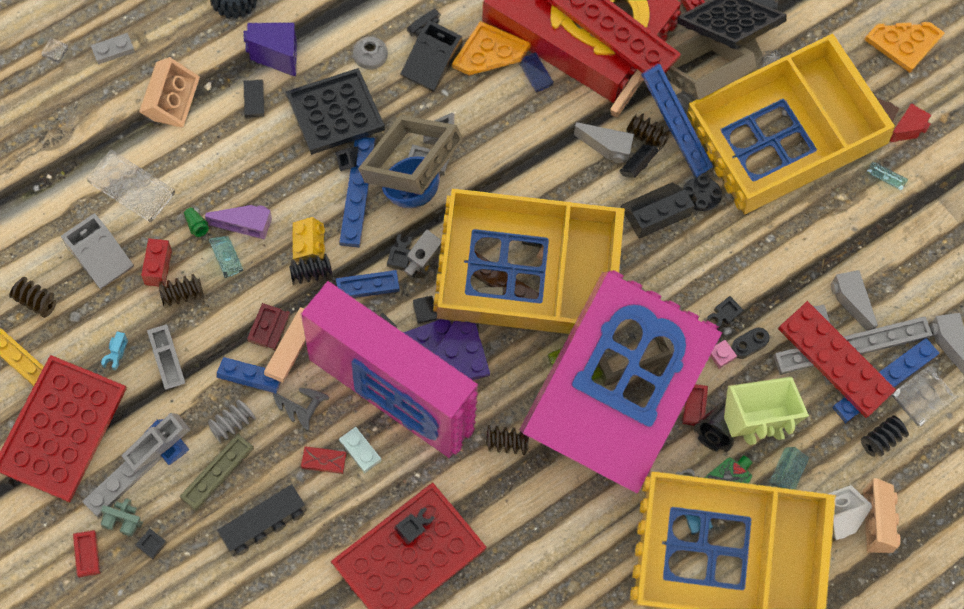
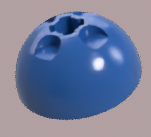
[382,156,440,209]

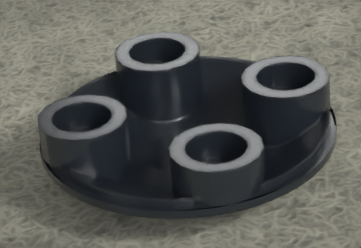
[683,174,722,211]

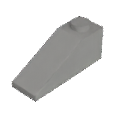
[574,122,634,163]
[831,270,878,331]
[930,313,964,374]

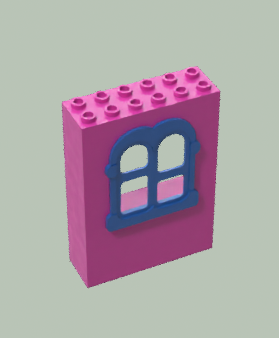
[519,270,722,494]
[301,281,478,459]

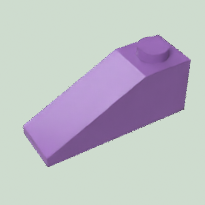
[205,205,272,240]

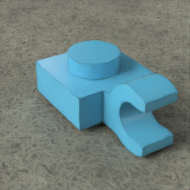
[101,331,128,371]

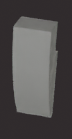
[147,324,186,390]
[121,413,190,472]

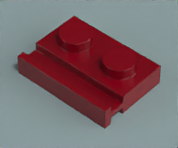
[247,303,291,351]

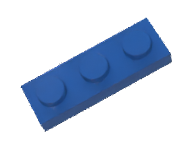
[336,270,400,298]
[216,357,281,393]

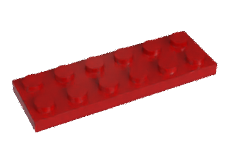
[777,301,896,418]

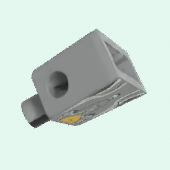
[404,230,444,278]

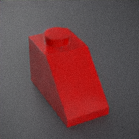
[890,103,932,142]

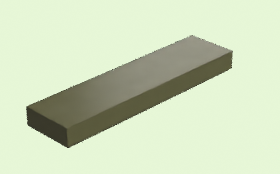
[179,434,254,511]

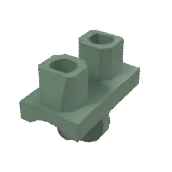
[101,498,143,537]

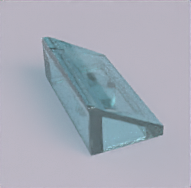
[867,161,908,190]
[208,236,243,278]
[769,447,809,490]

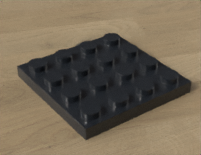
[677,0,787,49]
[285,68,385,155]

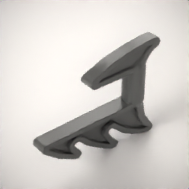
[273,388,329,431]

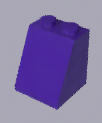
[243,22,297,76]

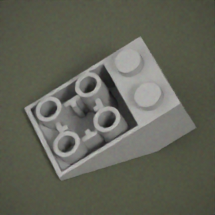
[61,213,134,290]

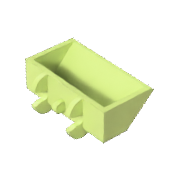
[724,377,809,445]

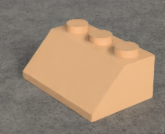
[139,57,200,127]
[863,478,901,553]

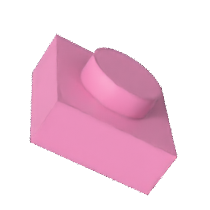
[710,340,737,369]

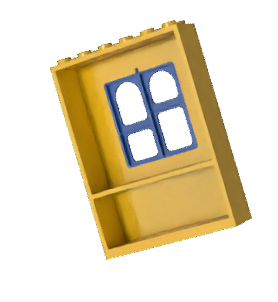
[687,34,895,215]
[433,188,625,334]
[630,471,836,609]

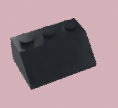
[620,182,695,239]

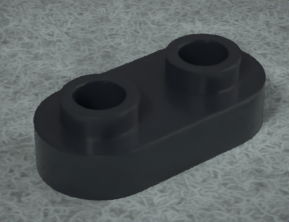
[406,8,441,37]
[731,327,770,359]

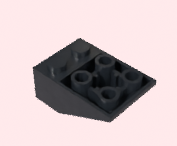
[400,20,462,92]

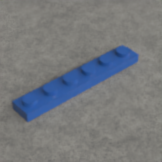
[641,64,713,177]
[340,137,375,248]
[832,338,940,424]

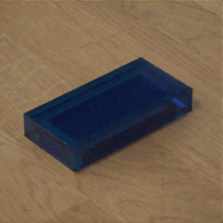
[518,52,554,93]

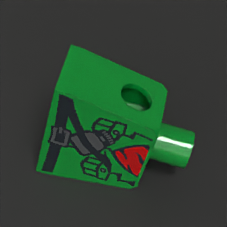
[705,455,753,484]

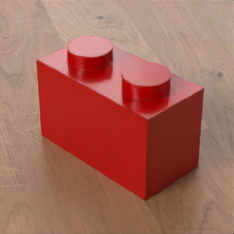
[141,238,172,287]

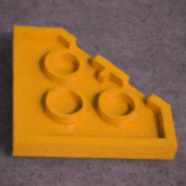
[452,21,530,75]
[865,22,945,73]

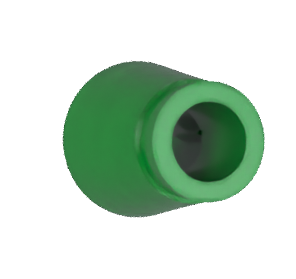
[184,208,209,237]

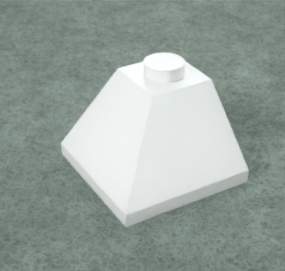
[828,485,872,540]

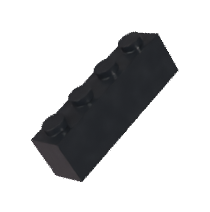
[217,484,307,557]

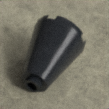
[694,398,736,453]

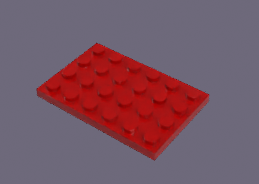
[0,355,127,503]
[331,482,487,609]

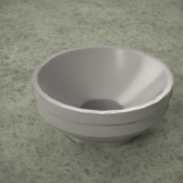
[353,36,388,70]

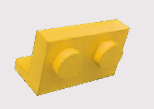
[293,217,325,262]

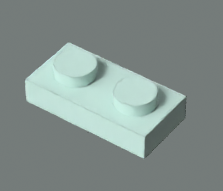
[339,427,381,474]

